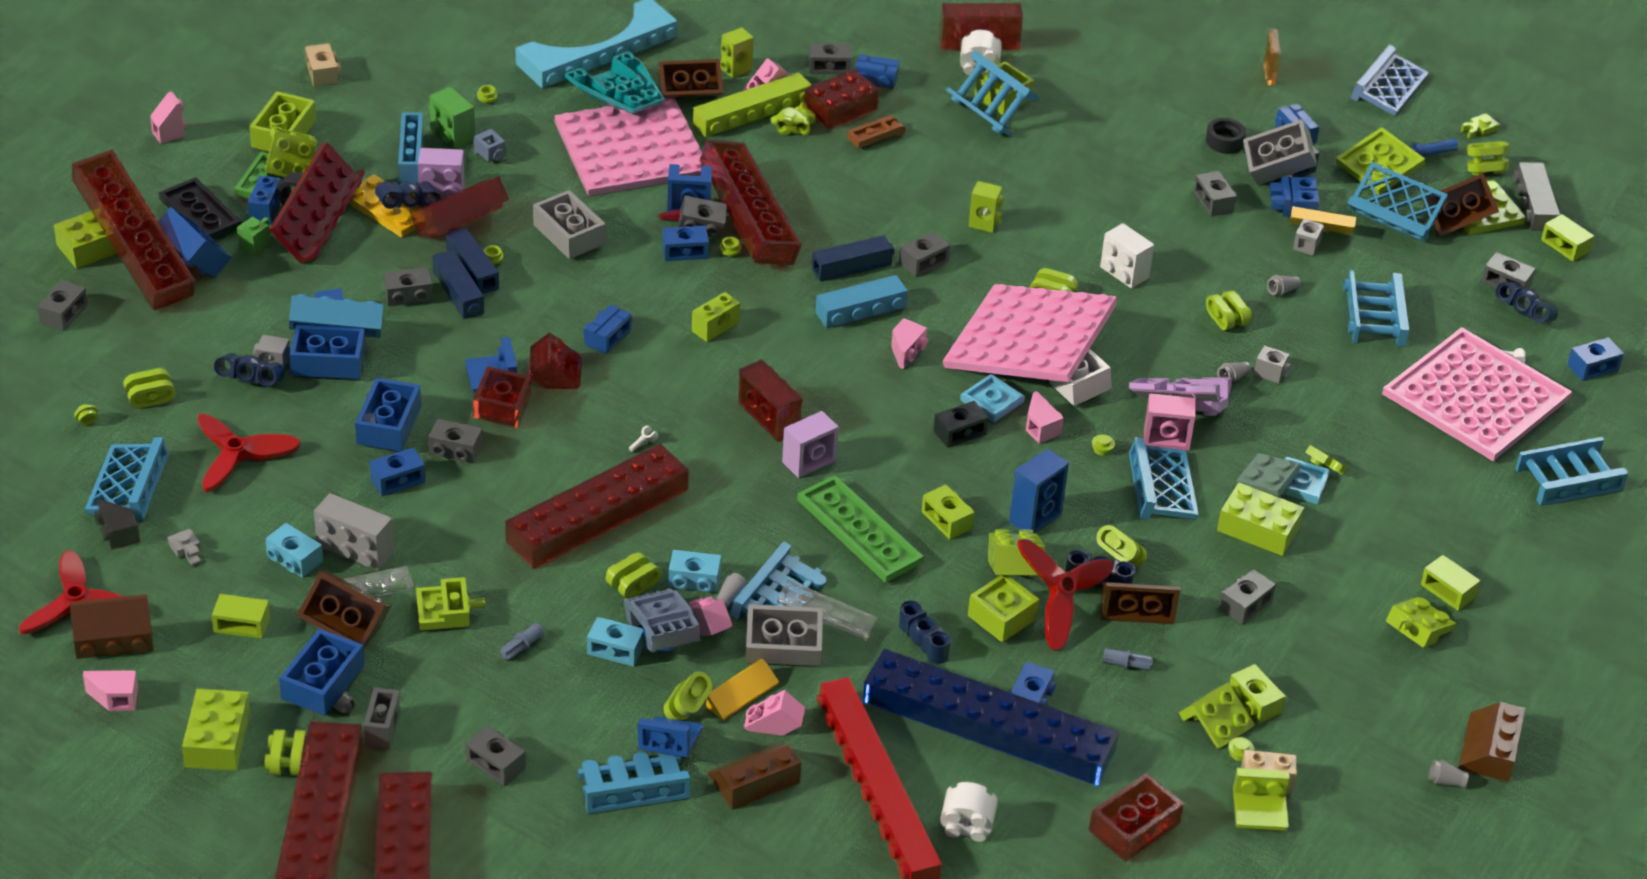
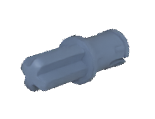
[500,623,544,660]
[1103,647,1153,670]

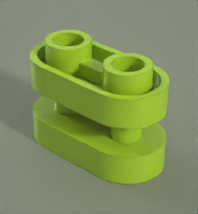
[1467,141,1509,175]
[1029,268,1079,292]
[1206,290,1252,330]
[123,368,176,408]
[1096,525,1147,568]
[606,552,662,599]
[664,671,712,721]
[265,730,308,776]

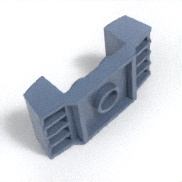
[623,588,700,652]

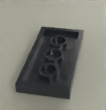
[158,177,242,240]

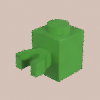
[237,217,273,256]

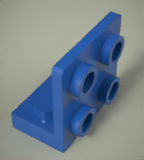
[465,337,518,392]
[637,717,703,757]

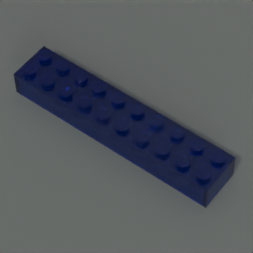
[862,648,1119,786]

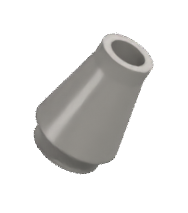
[1267,275,1301,297]
[1217,361,1251,384]
[716,573,748,609]
[1428,759,1469,788]

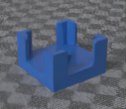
[667,164,712,212]

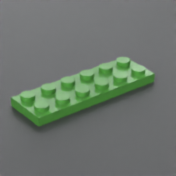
[797,475,924,583]

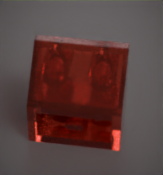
[528,332,582,389]

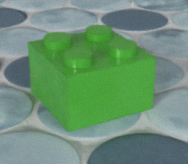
[429,87,475,149]

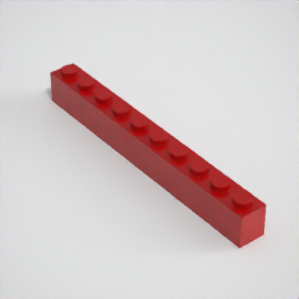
[817,677,942,879]

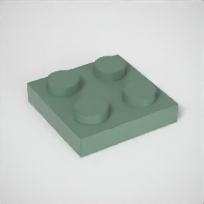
[1236,453,1300,497]

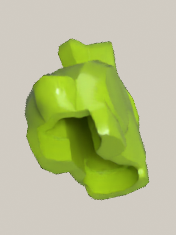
[771,101,816,135]

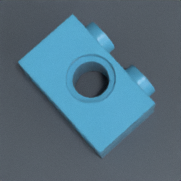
[265,523,323,578]
[668,550,721,593]
[587,617,644,667]

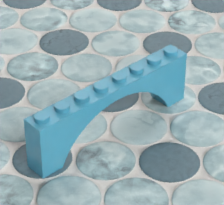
[516,0,677,89]

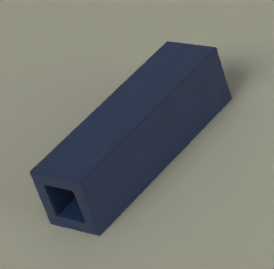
[446,227,499,294]
[812,235,895,282]
[432,250,484,319]

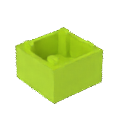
[975,62,1034,115]
[968,575,1040,643]

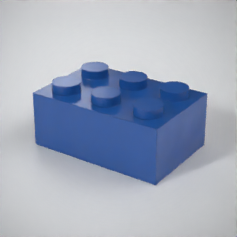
[154,207,232,278]
[290,325,366,379]
[355,378,422,451]
[1009,449,1069,533]
[279,628,365,716]

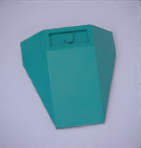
[565,51,665,114]

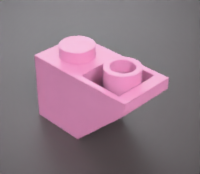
[743,58,790,91]
[150,92,186,144]
[891,318,928,369]
[1026,391,1064,444]
[689,596,733,636]
[83,670,138,711]
[744,690,805,736]

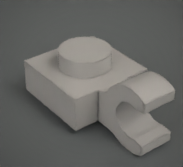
[167,529,201,566]

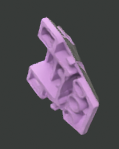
[1129,377,1232,416]

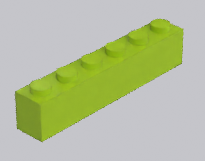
[693,72,812,137]

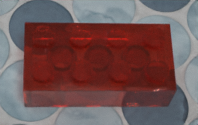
[939,3,1024,50]
[410,176,509,238]

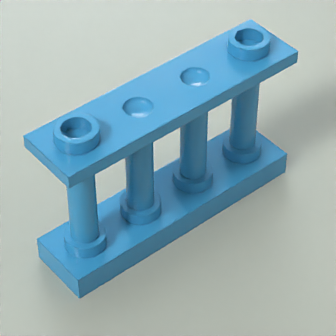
[946,51,1039,137]
[1343,270,1409,347]
[1516,437,1628,506]

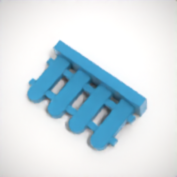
[730,541,826,620]
[578,752,690,814]

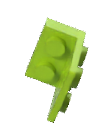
[265,126,317,177]
[1179,682,1254,749]
[1233,768,1289,831]

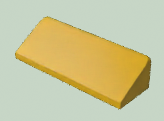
[1289,207,1356,235]
[706,659,779,721]

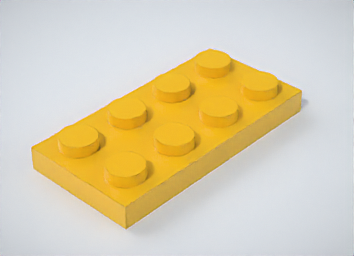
[348,174,434,238]

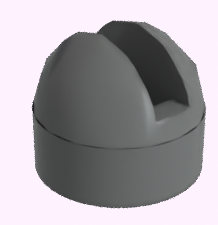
[333,691,355,714]

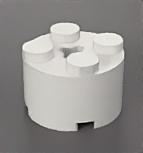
[960,30,1002,75]
[940,782,998,842]

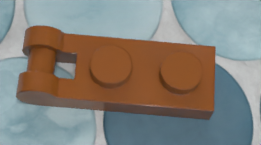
[847,115,906,149]

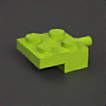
[416,577,485,630]
[1386,597,1456,648]

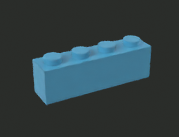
[398,112,424,184]
[815,275,908,328]
[289,294,383,338]

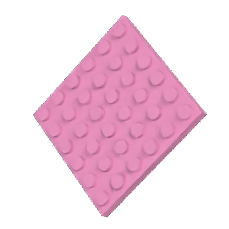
[554,97,709,196]
[943,284,1117,382]
[1382,328,1572,461]

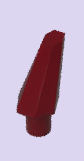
[658,209,680,222]

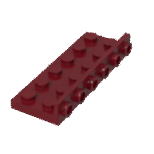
[269,142,366,264]

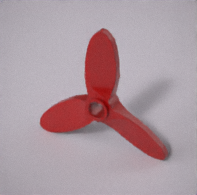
[197,413,300,493]
[1017,539,1114,650]
[19,550,124,634]

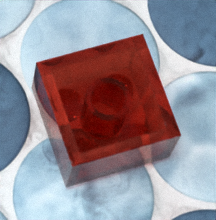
[473,366,532,428]

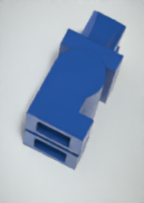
[1269,176,1319,217]

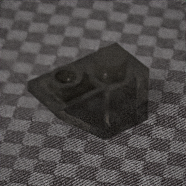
[94,500,140,550]

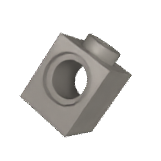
[1293,219,1324,256]
[253,335,290,369]
[1254,345,1291,384]

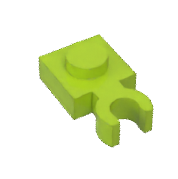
[1461,114,1499,138]
[1305,445,1347,475]

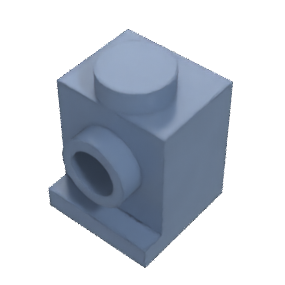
[474,129,506,162]

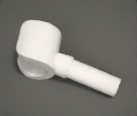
[1500,348,1526,364]
[629,426,658,452]

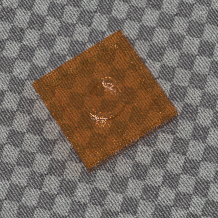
[1264,29,1281,85]

